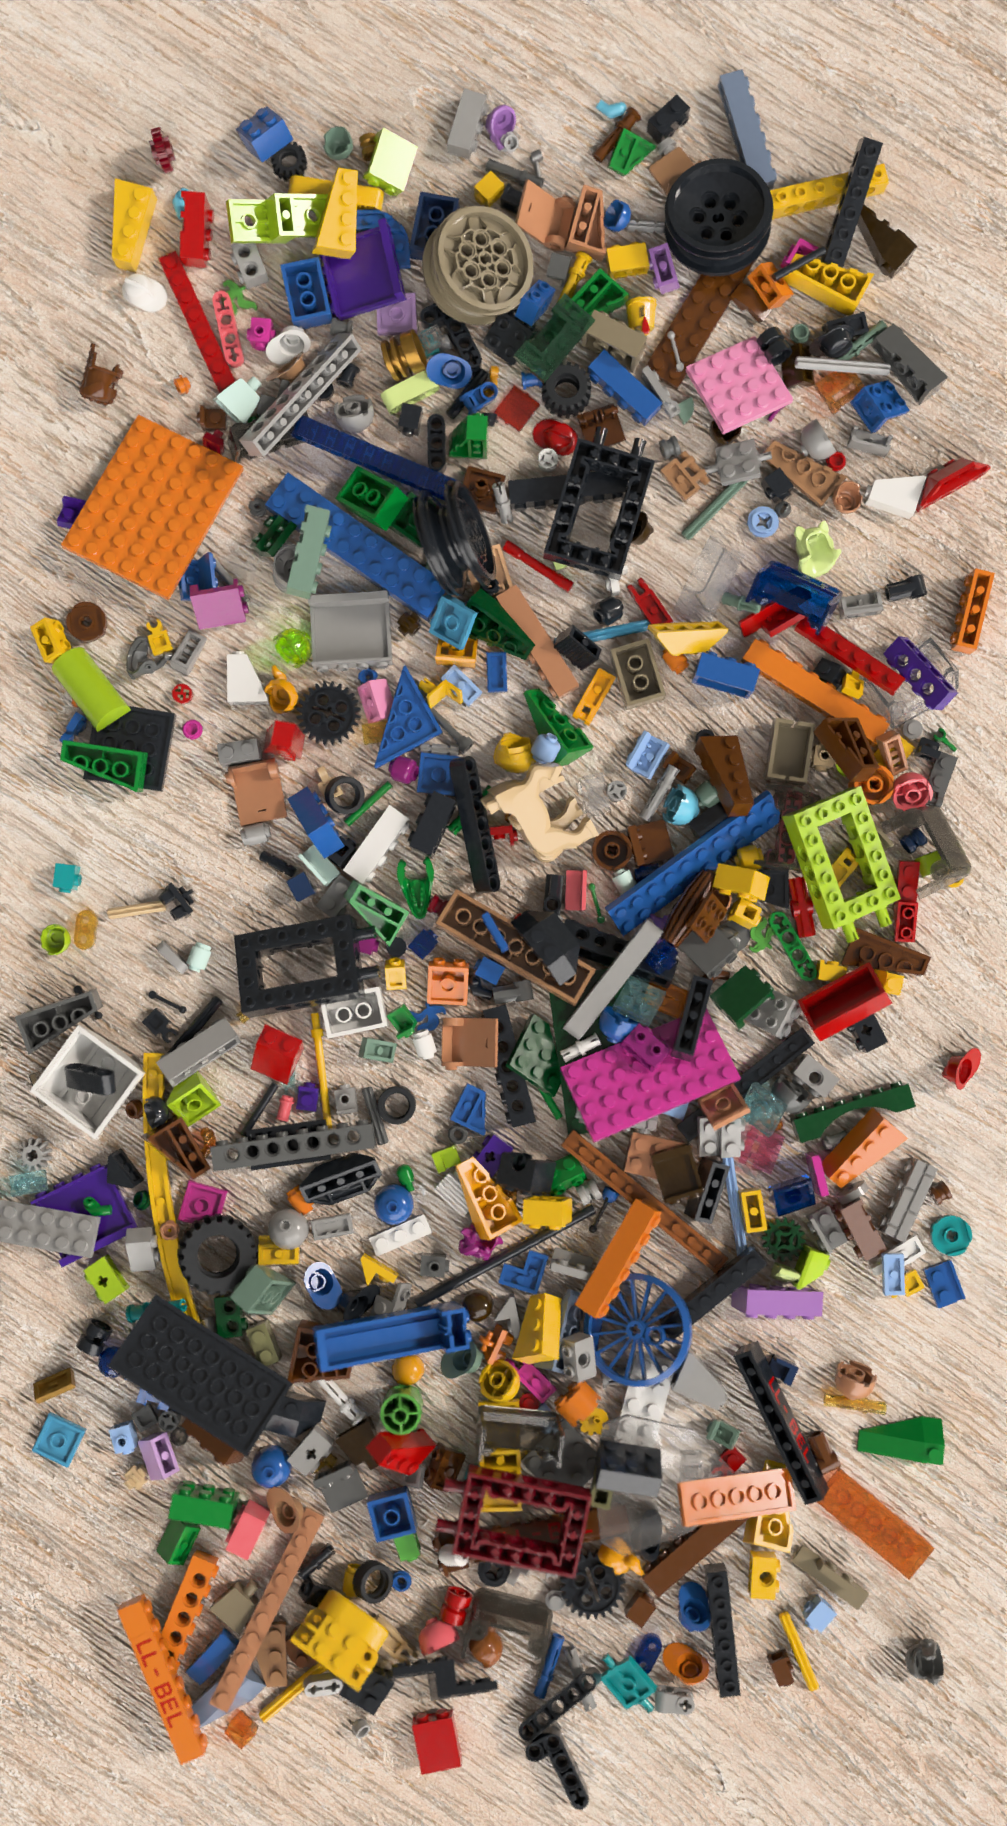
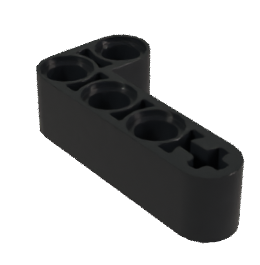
[420,303,482,375]
[525,1725,589,1810]

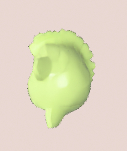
[794,521,841,579]

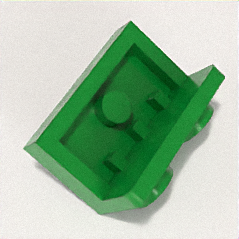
[550,1154,587,1196]

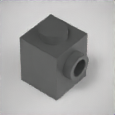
[420,1252,450,1278]

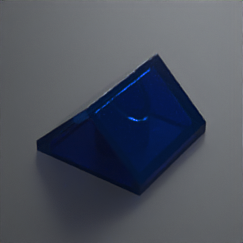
[768,1174,816,1217]

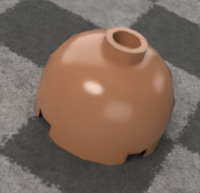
[835,1361,877,1400]

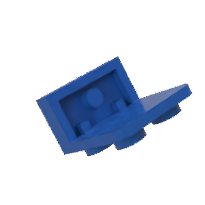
[179,552,218,601]

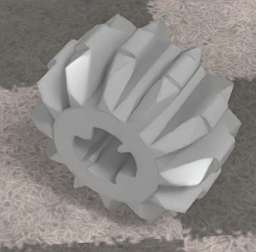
[17,1138,52,1172]

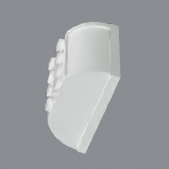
[30,1025,145,1139]

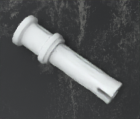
[318,1380,366,1426]

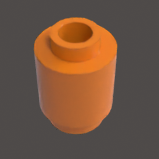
[662,649,690,675]
[286,1184,314,1216]

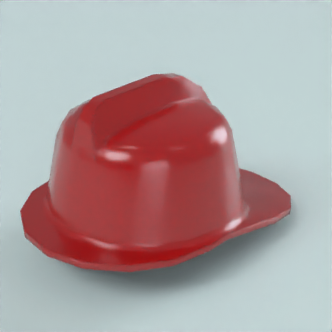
[533,419,578,456]
[942,1048,981,1090]

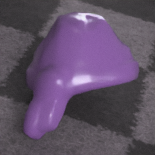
[485,104,516,150]

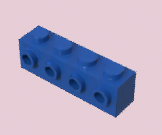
[587,349,662,426]

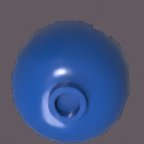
[599,1006,641,1043]
[374,1184,414,1225]
[251,1445,292,1488]

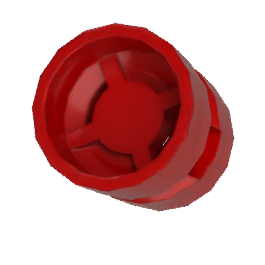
[439,1586,472,1626]

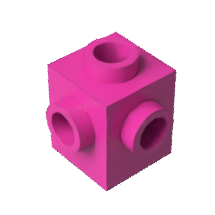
[247,317,276,351]

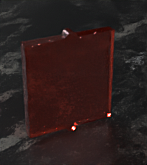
[494,385,540,433]

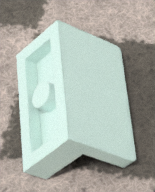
[298,844,341,887]

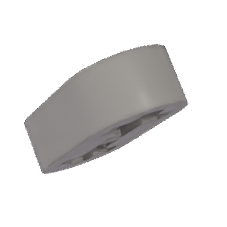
[156,941,189,974]
[303,1672,343,1697]

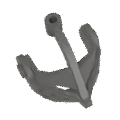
[126,636,173,680]

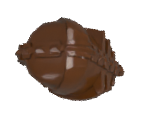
[79,343,123,406]

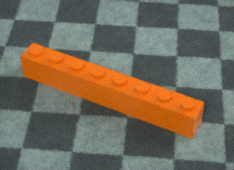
[740,638,890,747]

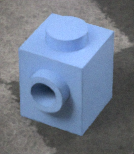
[109,1419,139,1455]
[802,1593,837,1633]

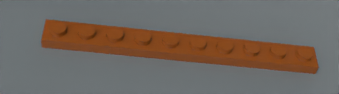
[561,1129,729,1274]

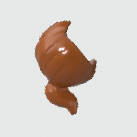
[469,1612,503,1669]

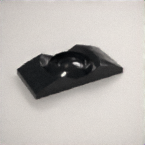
[246,1119,331,1171]

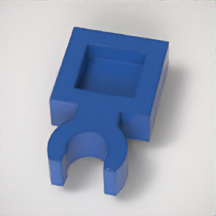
[59,712,87,742]

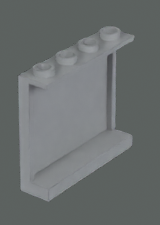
[308,591,393,672]

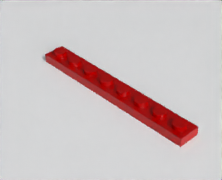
[158,251,235,393]

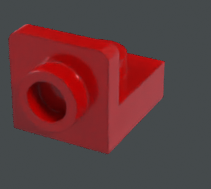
[489,825,518,847]

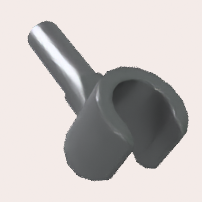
[530,149,543,178]

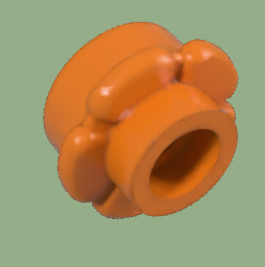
[174,375,191,395]

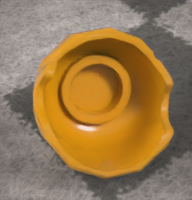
[392,1355,425,1385]

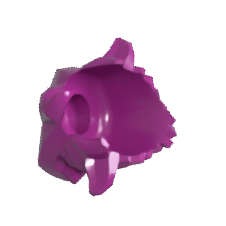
[458,1222,503,1261]

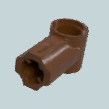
[807,1430,841,1475]

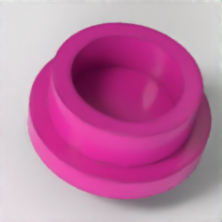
[183,720,203,740]

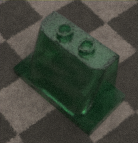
[513,294,595,384]

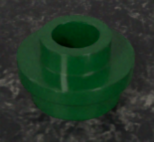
[133,1190,150,1211]

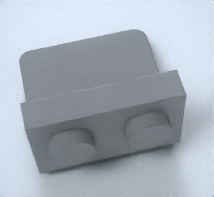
[744,990,801,1041]

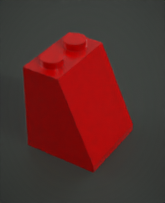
[250,1024,304,1085]

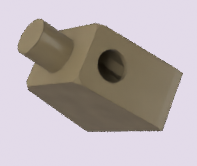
[210,1579,260,1635]

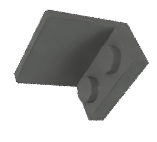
[313,1460,368,1513]

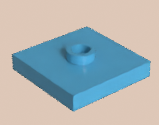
[31,1412,87,1468]

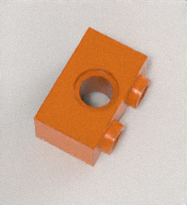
[747,262,794,309]

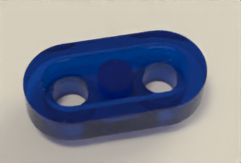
[633,1633,662,1674]

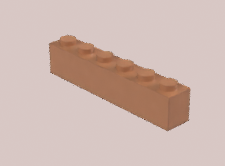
[496,585,579,701]

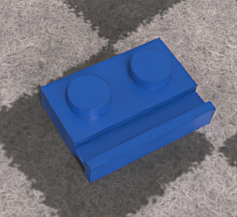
[922,1259,966,1309]

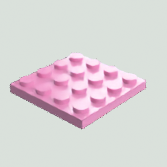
[685,336,793,434]

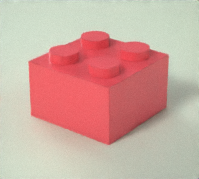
[225,1500,271,1560]

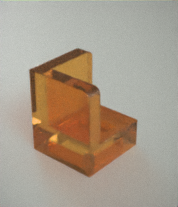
[224,1710,259,1750]

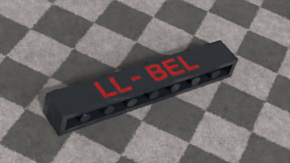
[733,1341,829,1505]

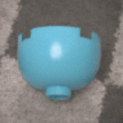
[662,784,700,826]

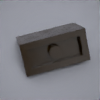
[781,343,815,389]

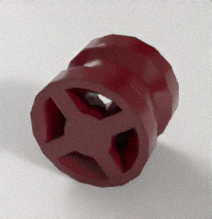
[427,894,449,917]

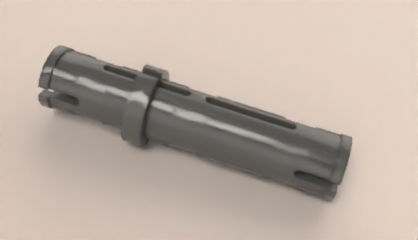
[485,158,544,189]

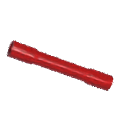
[502,540,574,592]

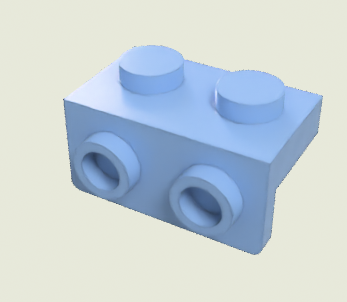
[625,730,670,780]

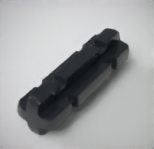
[259,851,297,877]

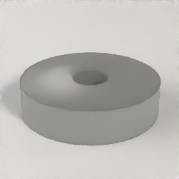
[837,1180,869,1204]

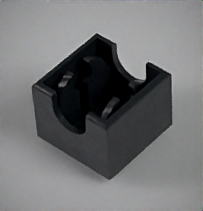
[496,1152,557,1196]

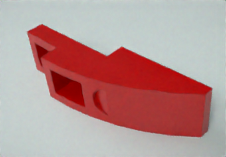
[893,860,920,942]

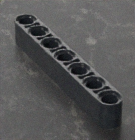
[449,756,500,894]

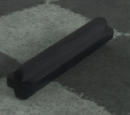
[446,368,489,419]

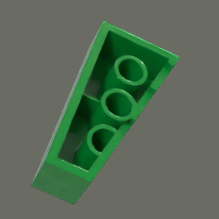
[60,740,148,792]

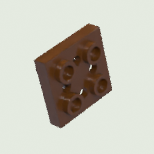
[463,466,506,515]

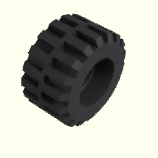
[541,362,591,418]

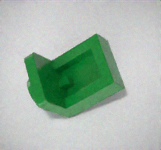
[386,1004,418,1039]

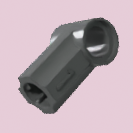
[492,980,534,1004]

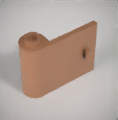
[515,179,576,252]
[225,758,288,827]
[441,1018,498,1070]

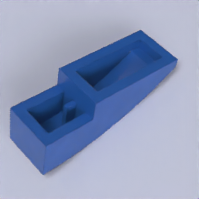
[185,1627,240,1685]

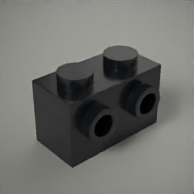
[647,94,690,145]

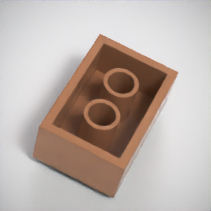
[623,1130,692,1179]

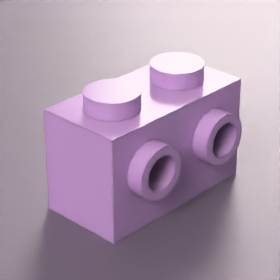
[138,1432,180,1480]

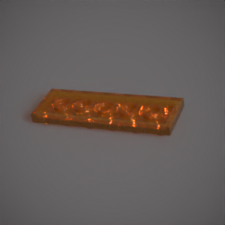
[817,1468,935,1580]

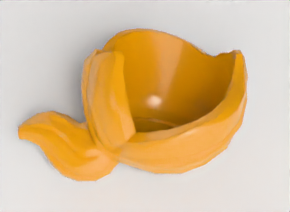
[264,665,298,714]
[597,1537,644,1576]

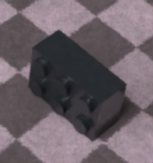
[407,791,457,859]
[596,1440,663,1497]

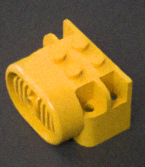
[290,1589,389,1691]

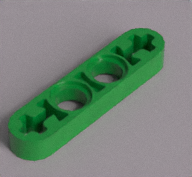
[768,911,817,981]

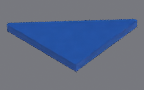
[374,665,443,769]

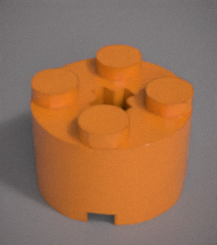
[848,765,894,806]
[554,1380,601,1428]

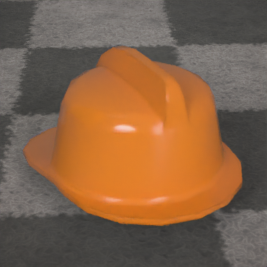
[662,1642,710,1685]

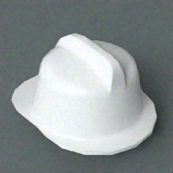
[122,273,167,312]
[266,325,311,364]

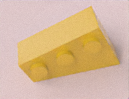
[512,1293,561,1364]

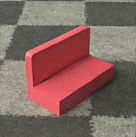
[565,870,587,911]

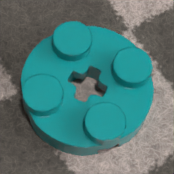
[930,1215,972,1256]

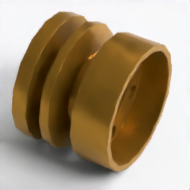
[380,329,428,382]

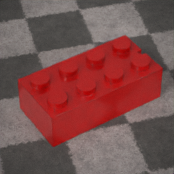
[797,962,893,1042]

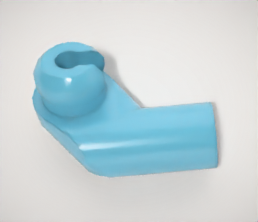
[596,100,627,119]
[172,188,189,220]

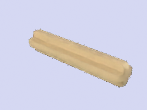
[107,900,167,919]

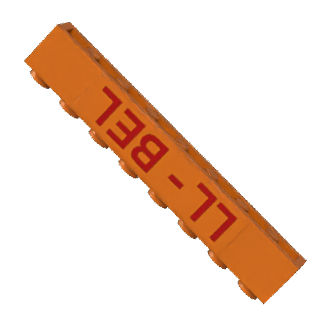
[117,1594,208,1765]

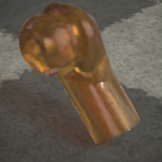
[200,1127,216,1158]

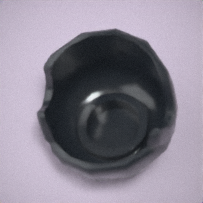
[144,1096,169,1129]

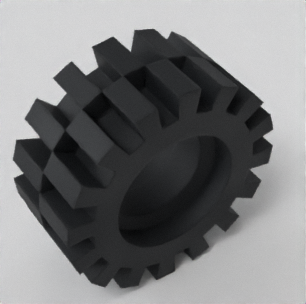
[270,141,307,182]

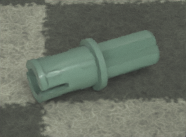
[722,592,761,614]

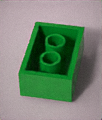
[335,466,409,531]
[168,1480,240,1530]

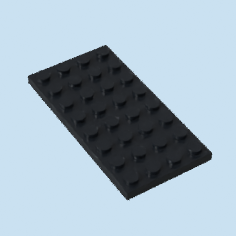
[107,1294,293,1457]

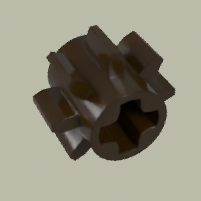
[397,612,421,637]

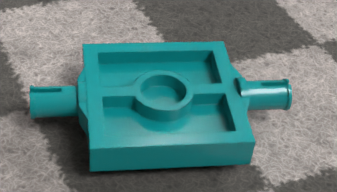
[601,1653,657,1713]

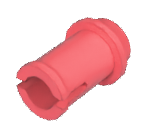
[276,1095,295,1121]

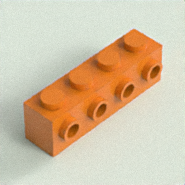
[950,568,995,655]

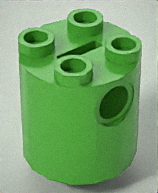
[380,1384,423,1435]

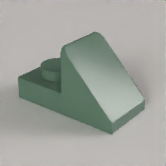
[358,1037,397,1063]

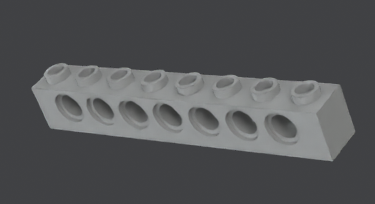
[239,333,362,457]

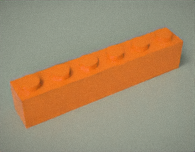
[575,1198,662,1318]

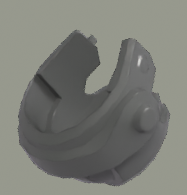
[905,1638,944,1685]

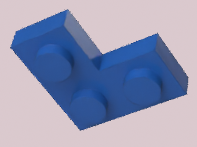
[498,1249,549,1295]

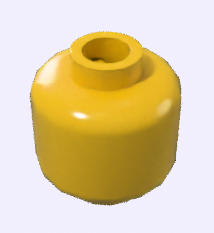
[734,844,765,870]

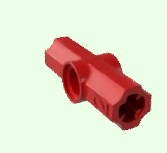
[789,877,816,938]

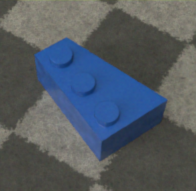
[287,786,344,859]

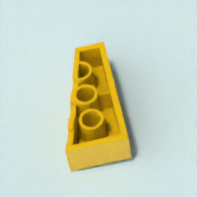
[112,178,158,273]

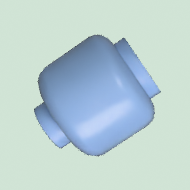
[531,733,561,764]

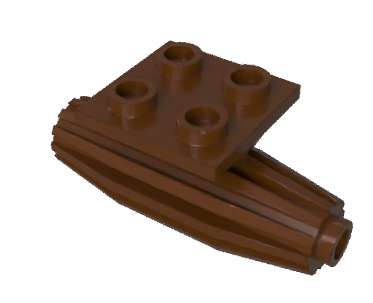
[660,869,727,948]

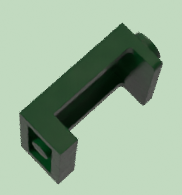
[709,965,775,1030]

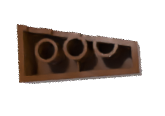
[694,735,754,817]

